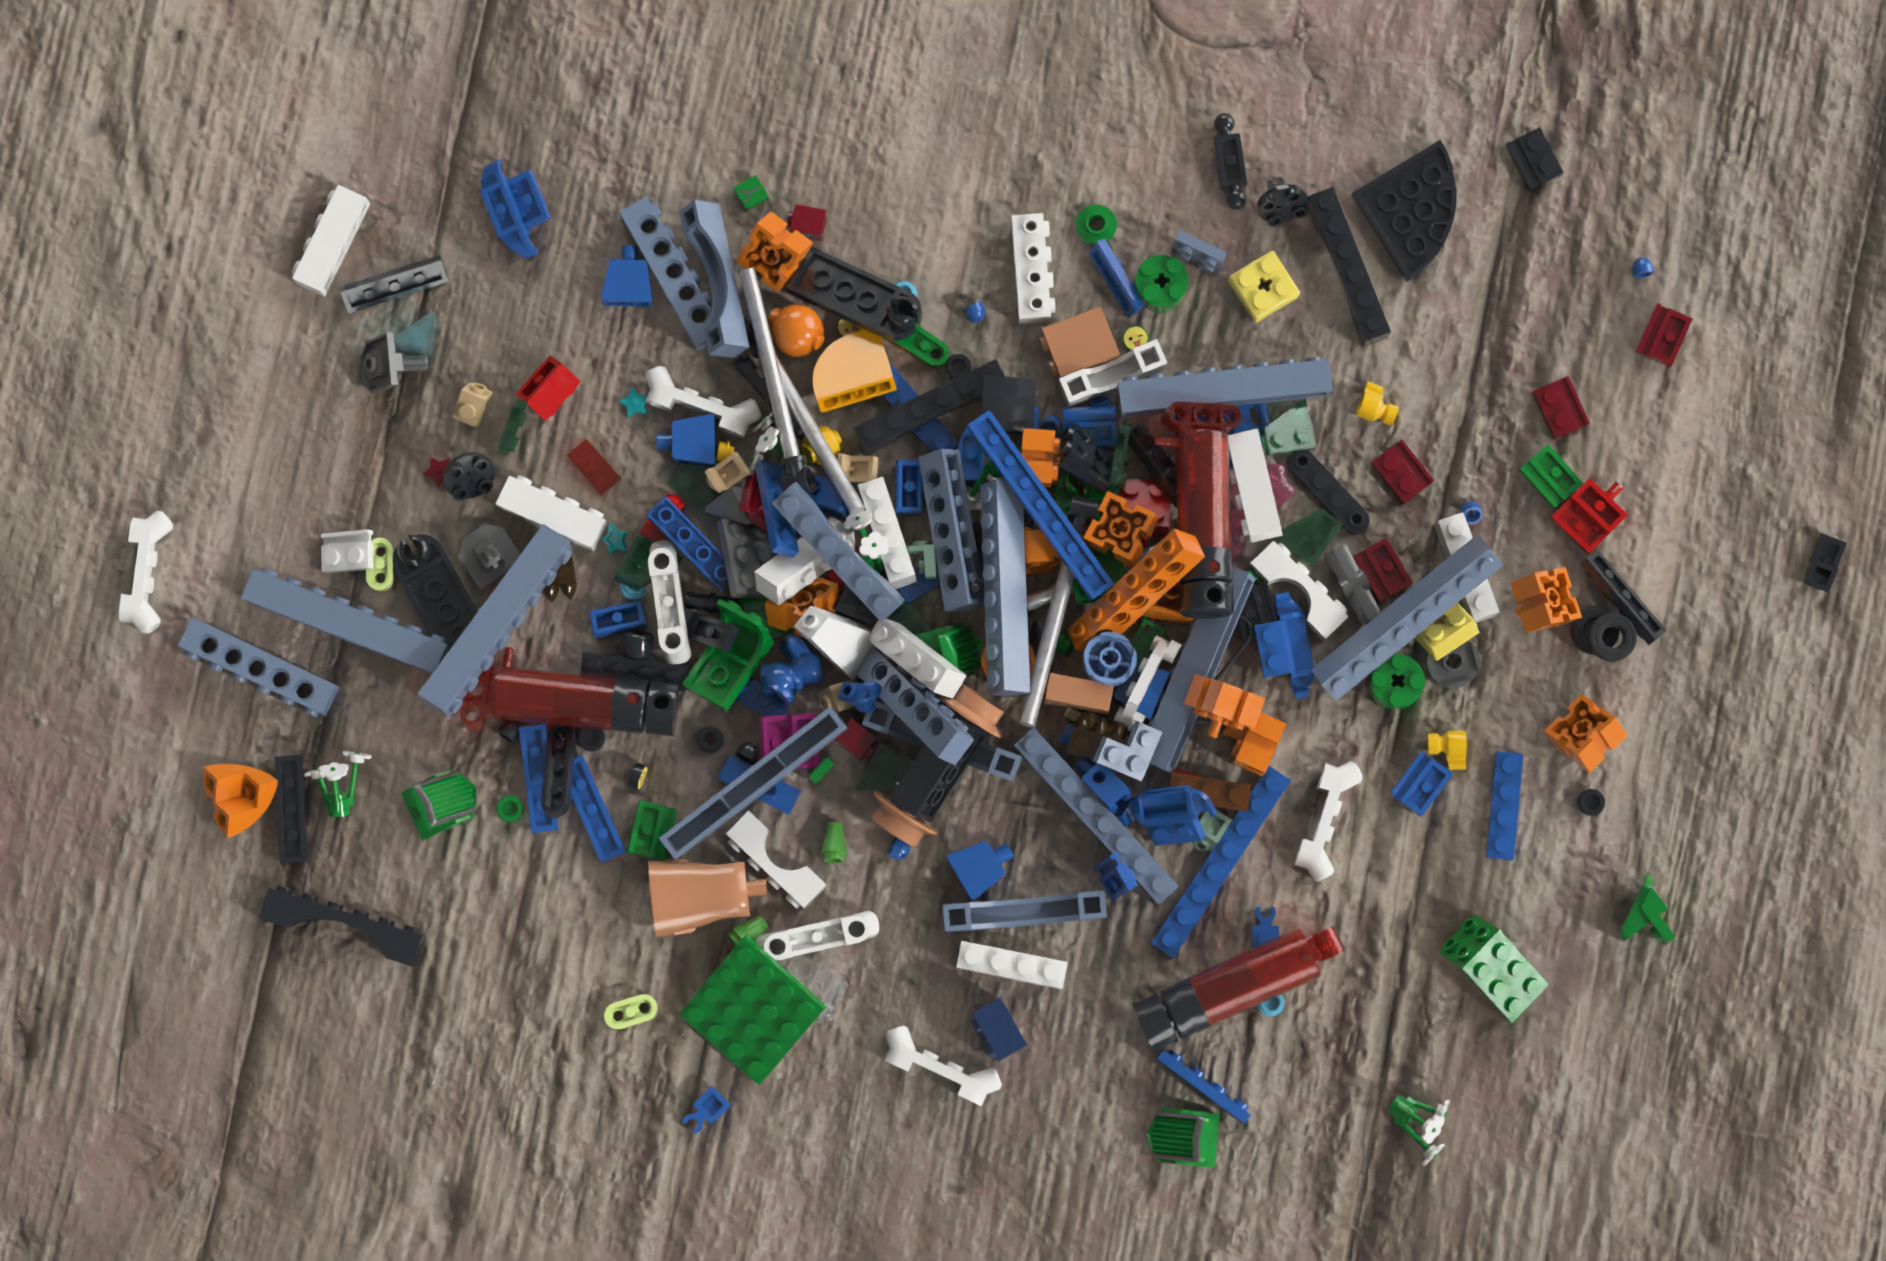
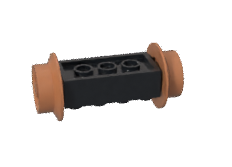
[871,684,1004,847]

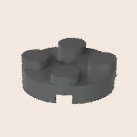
[1426,641,1480,689]

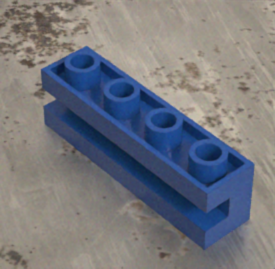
[645,496,729,592]

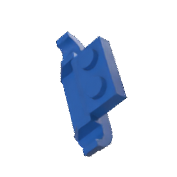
[480,159,552,259]
[1253,592,1315,699]
[1117,785,1217,846]

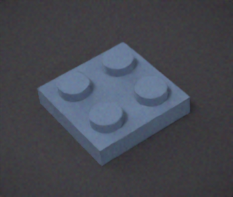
[1171,230,1227,274]

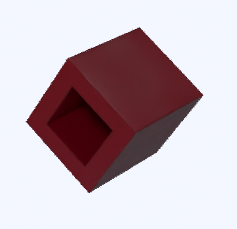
[787,204,827,241]
[835,718,878,762]

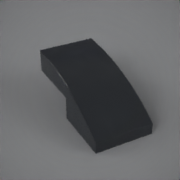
[1803,533,1847,593]

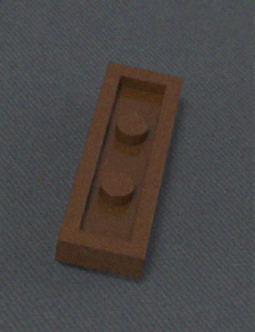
[1169,773,1251,812]

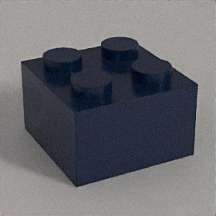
[970,997,1027,1062]

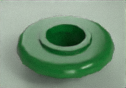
[1075,204,1117,245]

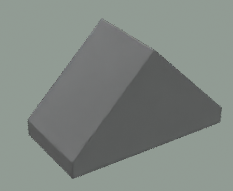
[705,487,754,524]

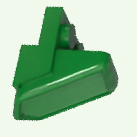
[915,622,983,688]
[1618,874,1676,945]

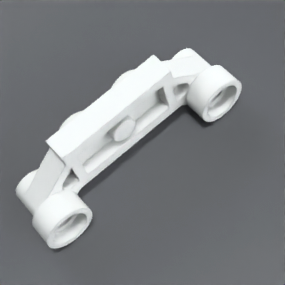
[1113,635,1182,732]

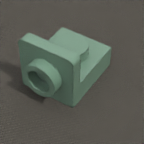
[907,541,936,581]
[1190,810,1232,854]

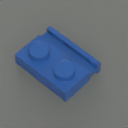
[1063,406,1116,446]
[1389,751,1453,817]
[1093,852,1138,902]

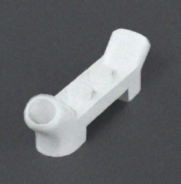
[645,366,762,438]
[119,511,173,634]
[648,540,691,664]
[1294,761,1363,882]
[755,911,879,960]
[884,1026,1002,1106]

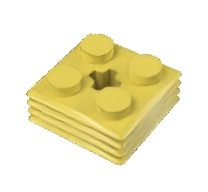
[1228,251,1300,323]
[1415,603,1479,661]

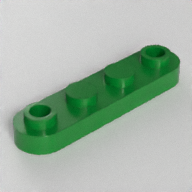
[891,324,949,368]

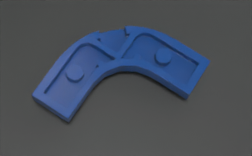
[958,407,1039,483]

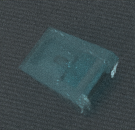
[394,311,439,357]

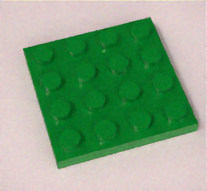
[679,934,827,1085]

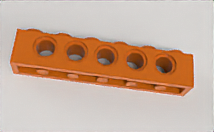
[1067,529,1205,652]

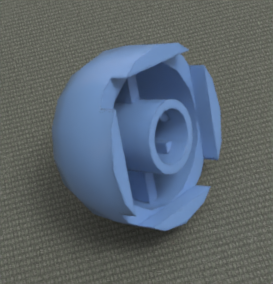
[1083,632,1137,687]

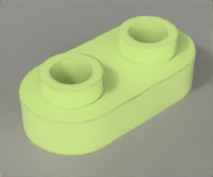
[366,538,394,592]
[604,994,658,1030]

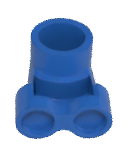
[838,681,881,714]

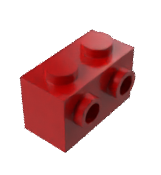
[515,355,581,421]

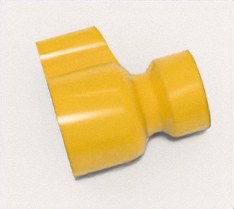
[1355,381,1399,426]
[1427,731,1467,770]

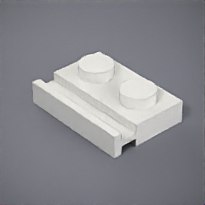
[321,529,374,573]

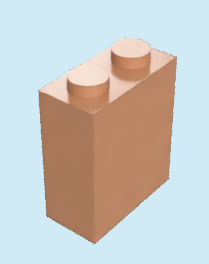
[1039,307,1120,378]
[1043,673,1114,717]

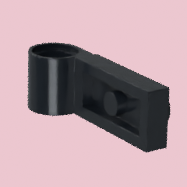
[684,607,740,653]

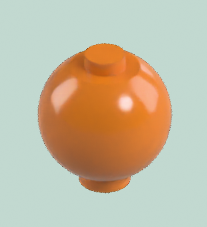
[767,304,824,357]

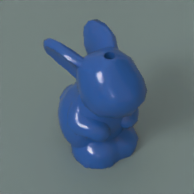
[760,634,824,710]

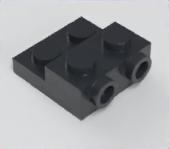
[1059,423,1113,493]

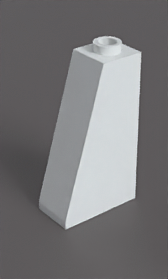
[794,606,879,681]

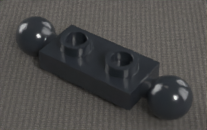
[1213,113,1248,210]

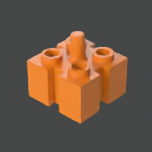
[736,212,813,292]
[1021,428,1060,492]
[1083,491,1159,567]
[1510,567,1582,633]
[765,577,839,638]
[1184,674,1265,738]
[1544,694,1628,773]
[1223,712,1287,778]

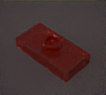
[566,438,621,496]

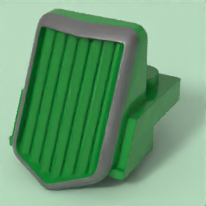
[401,769,477,841]
[1145,1108,1220,1168]

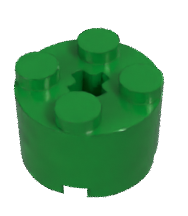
[1134,255,1188,313]
[1368,654,1425,710]

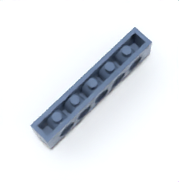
[619,196,712,352]
[918,449,984,612]
[178,617,340,718]
[855,647,974,765]

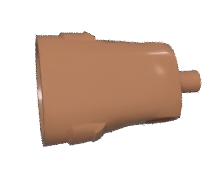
[648,858,767,937]

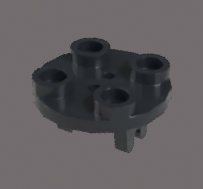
[1257,177,1309,227]
[443,452,495,501]

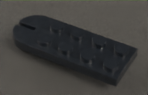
[786,247,923,341]
[392,534,478,648]

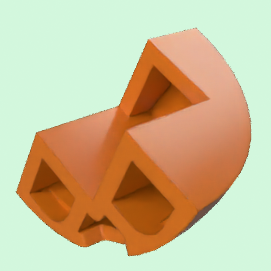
[203,764,278,838]

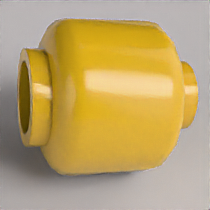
[801,426,842,465]

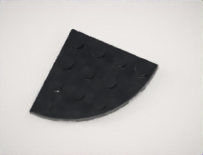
[1351,139,1457,282]

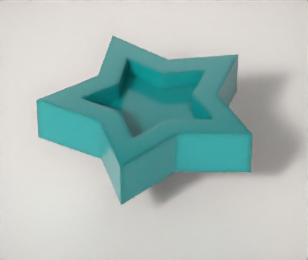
[619,388,648,418]
[600,524,628,555]

